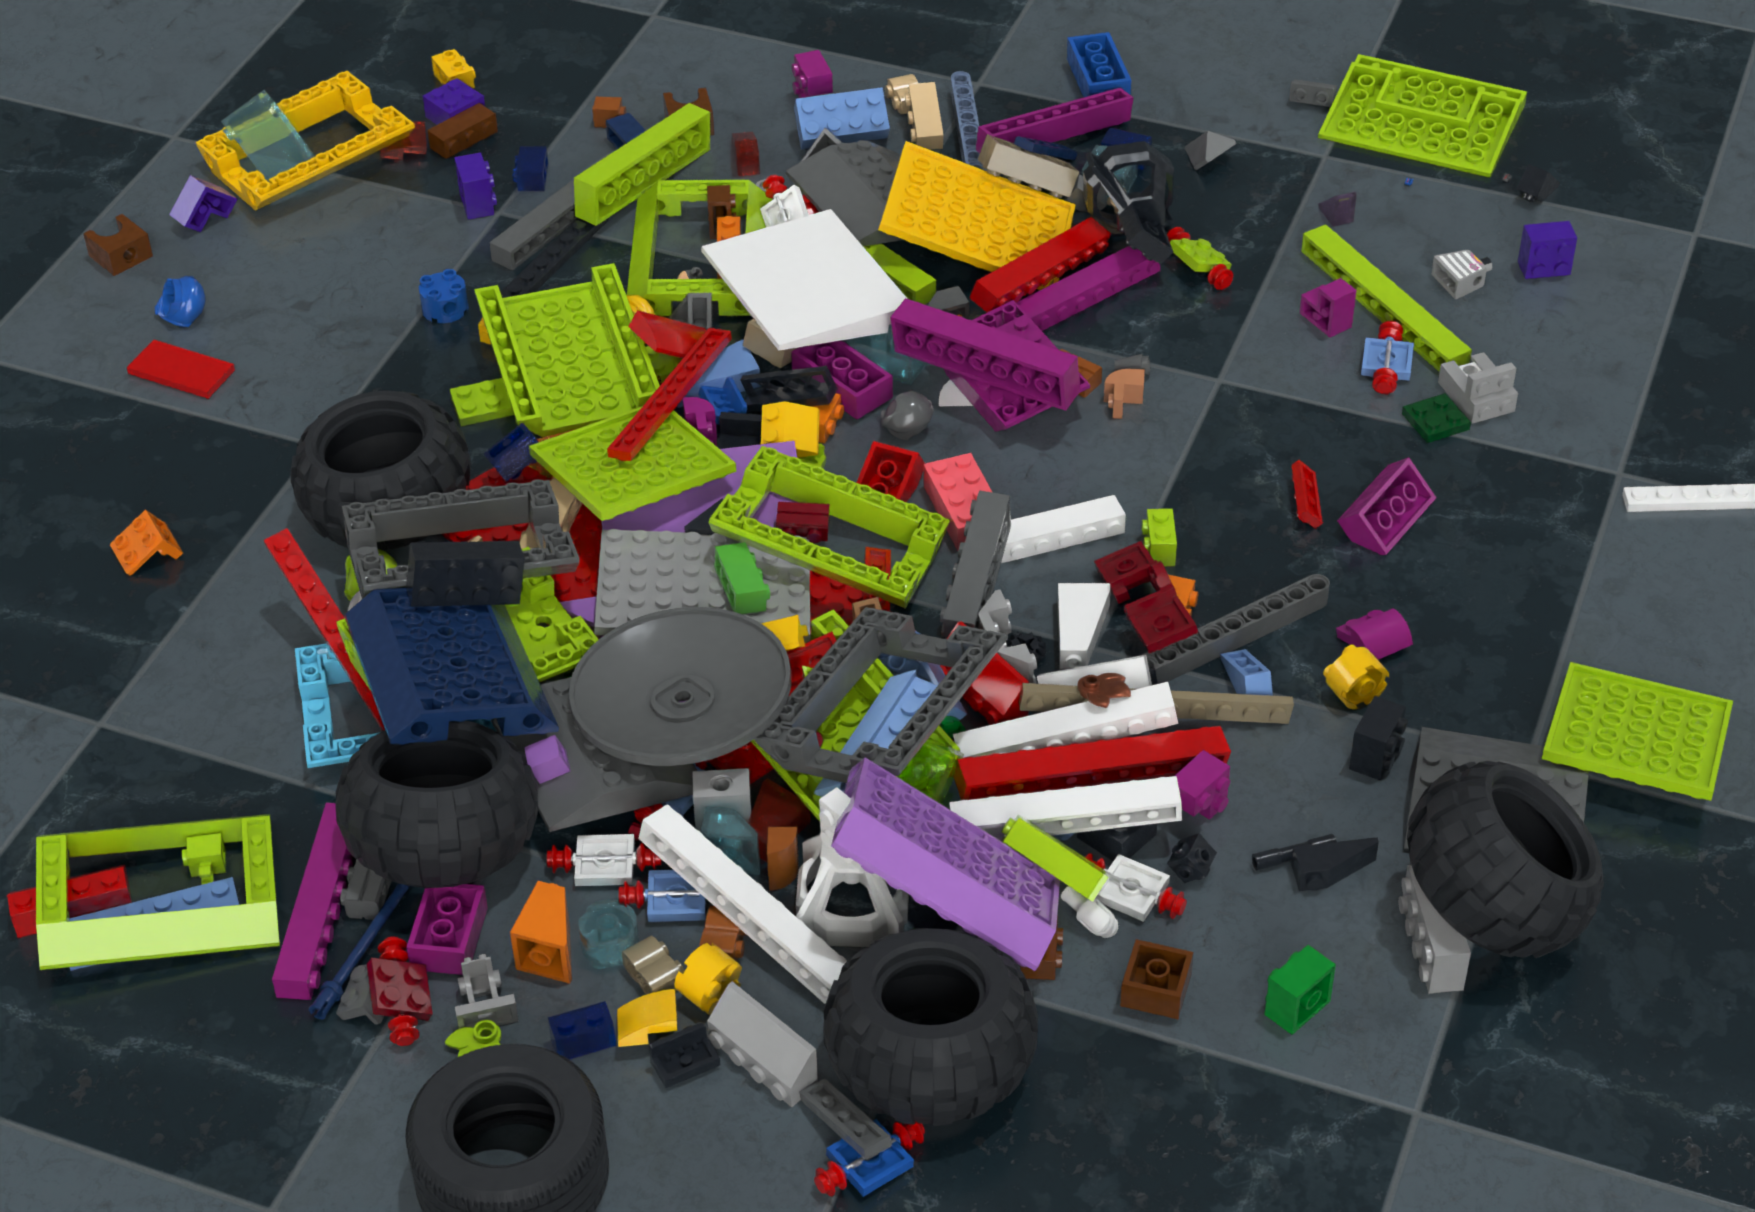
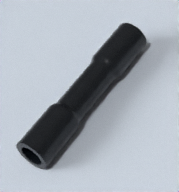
[1252,834,1337,871]

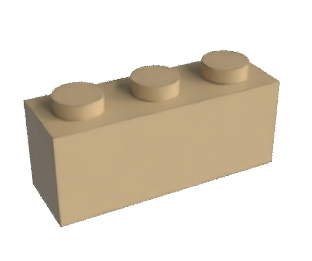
[905,82,944,150]

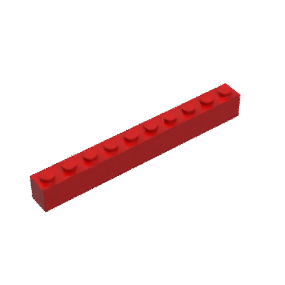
[953,726,1231,800]

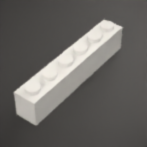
[1001,495,1126,563]

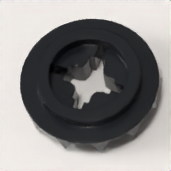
[1006,632,1046,663]

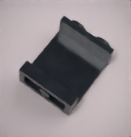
[717,412,762,449]

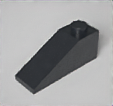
[1291,837,1379,891]

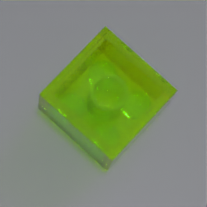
[897,737,965,805]

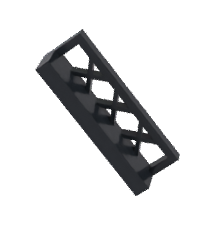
[740,366,838,413]

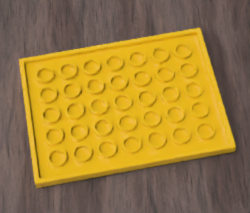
[878,141,1076,290]

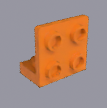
[110,510,183,576]

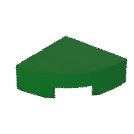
[939,716,966,739]

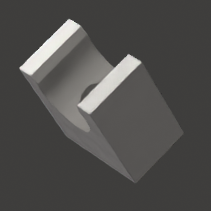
[692,768,752,835]

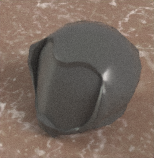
[881,389,934,441]

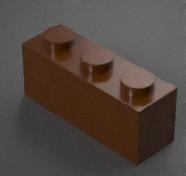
[427,103,498,159]

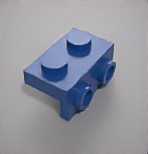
[698,377,747,425]

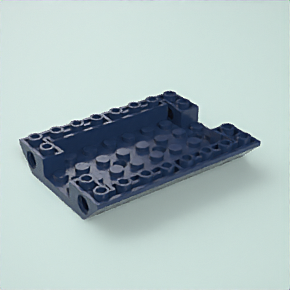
[345,588,559,745]

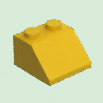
[761,401,820,458]

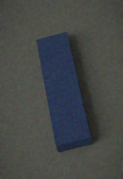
[1014,136,1078,160]

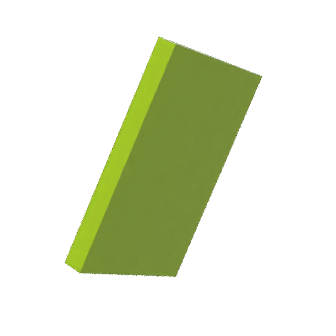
[1318,54,1527,178]

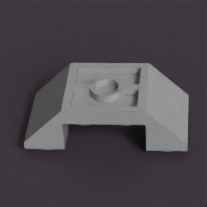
[978,589,1037,684]

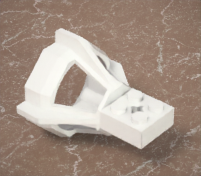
[796,787,909,947]

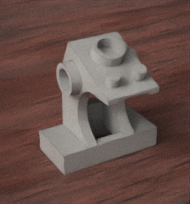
[455,954,519,1029]

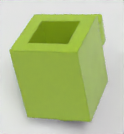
[182,833,226,885]

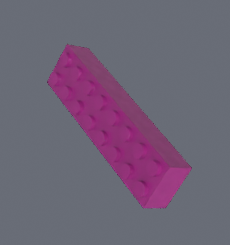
[890,298,1080,411]

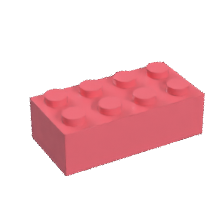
[923,453,993,551]

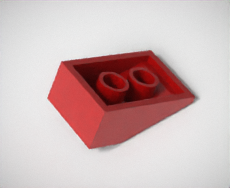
[856,441,925,502]

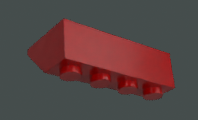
[940,621,1029,725]
[7,865,132,938]

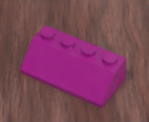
[1337,457,1436,555]

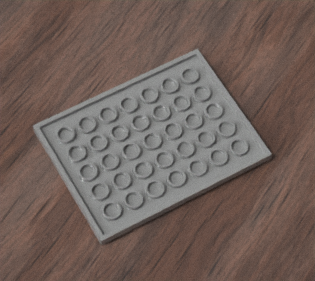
[594,529,810,643]

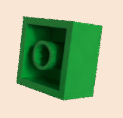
[1265,945,1336,1035]

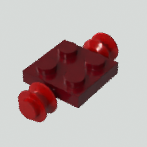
[367,937,433,1046]

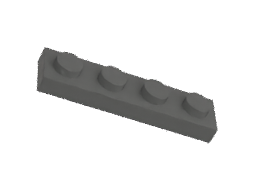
[799,1078,892,1159]

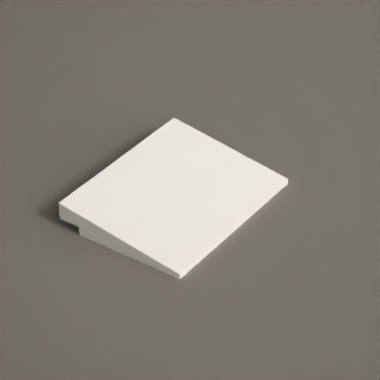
[701,209,907,351]

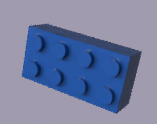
[1067,32,1131,97]

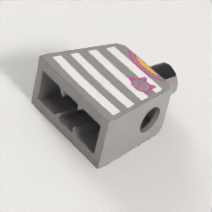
[1431,250,1492,299]

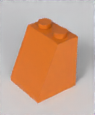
[510,881,572,984]

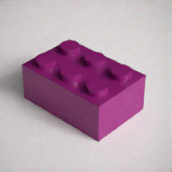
[406,884,488,975]

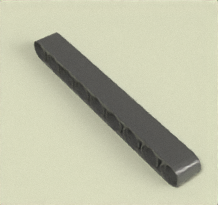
[1140,574,1330,684]

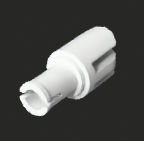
[1061,886,1118,938]

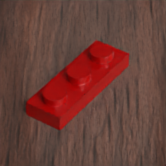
[1292,460,1323,529]

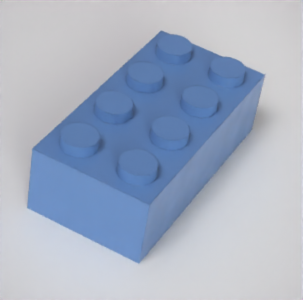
[794,88,890,150]

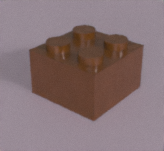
[1120,939,1194,1019]

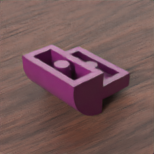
[683,397,717,447]
[1336,608,1413,660]

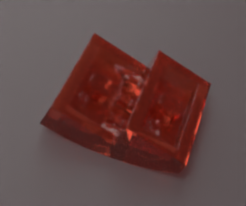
[380,121,427,160]

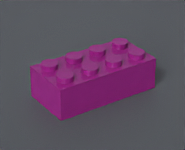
[791,340,893,420]

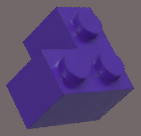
[169,175,238,232]

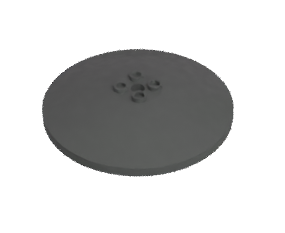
[569,607,791,766]

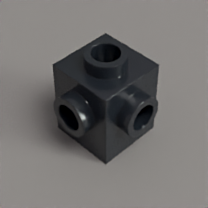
[1167,833,1217,883]

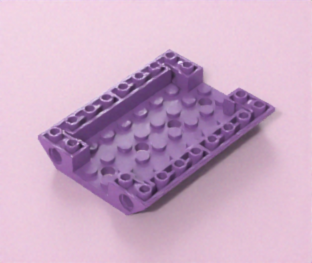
[831,758,1060,971]

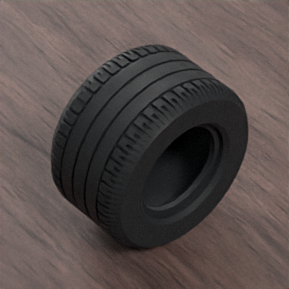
[405,1044,609,1212]

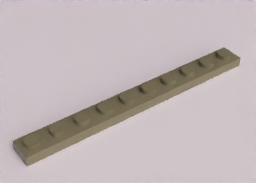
[1019,683,1294,724]

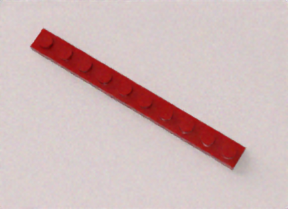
[607,328,732,461]
[264,528,385,731]

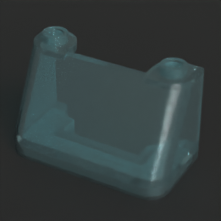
[221,90,315,183]

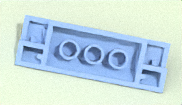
[814,670,937,797]

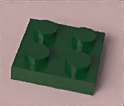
[1402,393,1471,443]

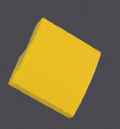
[617,989,678,1047]

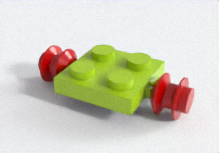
[1167,227,1233,290]

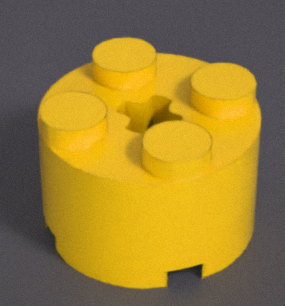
[1323,645,1389,709]
[674,943,742,1015]

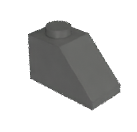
[927,286,969,320]

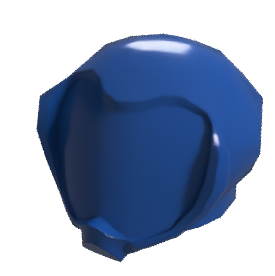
[154,276,206,327]

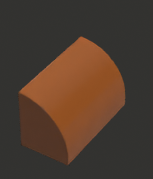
[767,827,799,891]

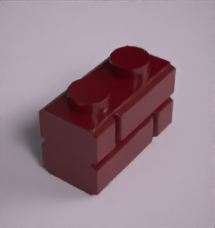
[776,502,830,543]

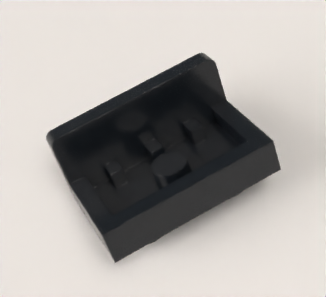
[649,1022,721,1088]

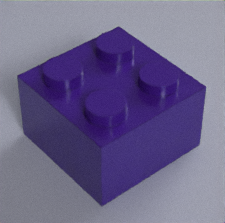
[423,78,485,125]
[454,152,497,220]
[1518,221,1577,279]

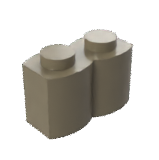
[622,936,684,995]

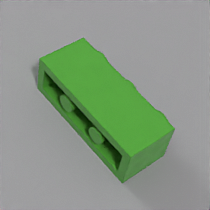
[714,542,770,614]

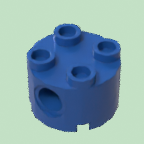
[419,269,469,323]

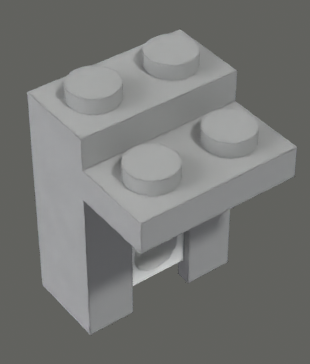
[1438,352,1518,424]

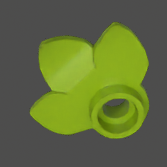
[445,1020,502,1057]

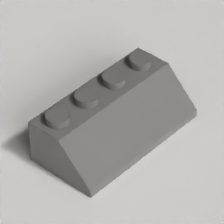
[707,981,818,1107]

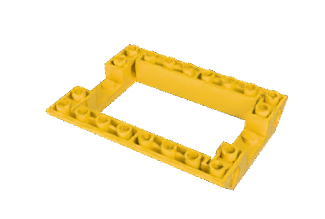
[196,71,415,211]

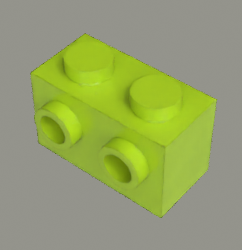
[1142,509,1177,567]

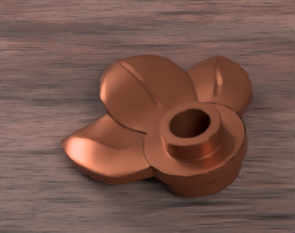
[1077,673,1131,708]

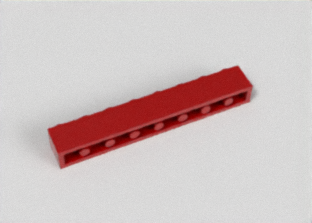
[969,217,1111,313]

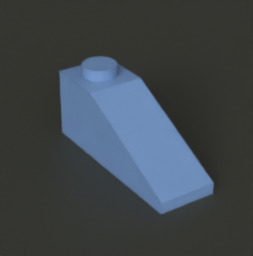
[1220,649,1273,696]

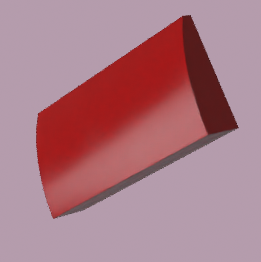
[628,310,707,358]

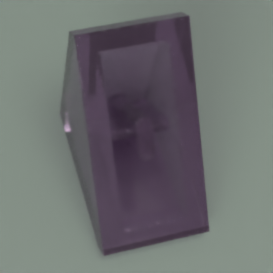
[1318,192,1357,227]

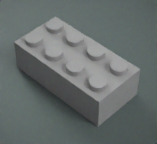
[1398,865,1471,994]

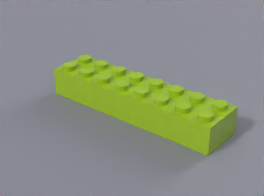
[574,103,710,226]

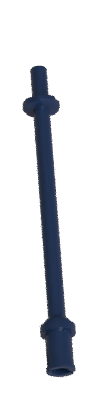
[309,883,410,1020]

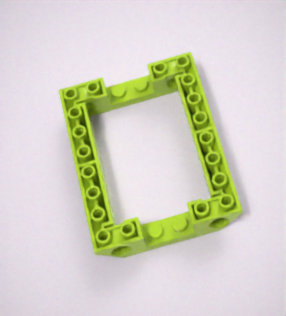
[627,180,773,317]
[709,446,950,608]
[36,814,280,970]

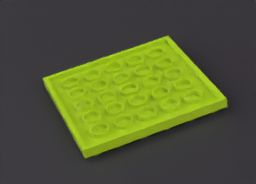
[529,406,737,521]
[1542,662,1733,801]

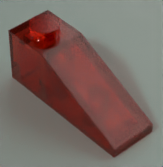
[732,132,760,176]

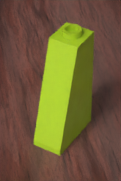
[1001,815,1109,902]

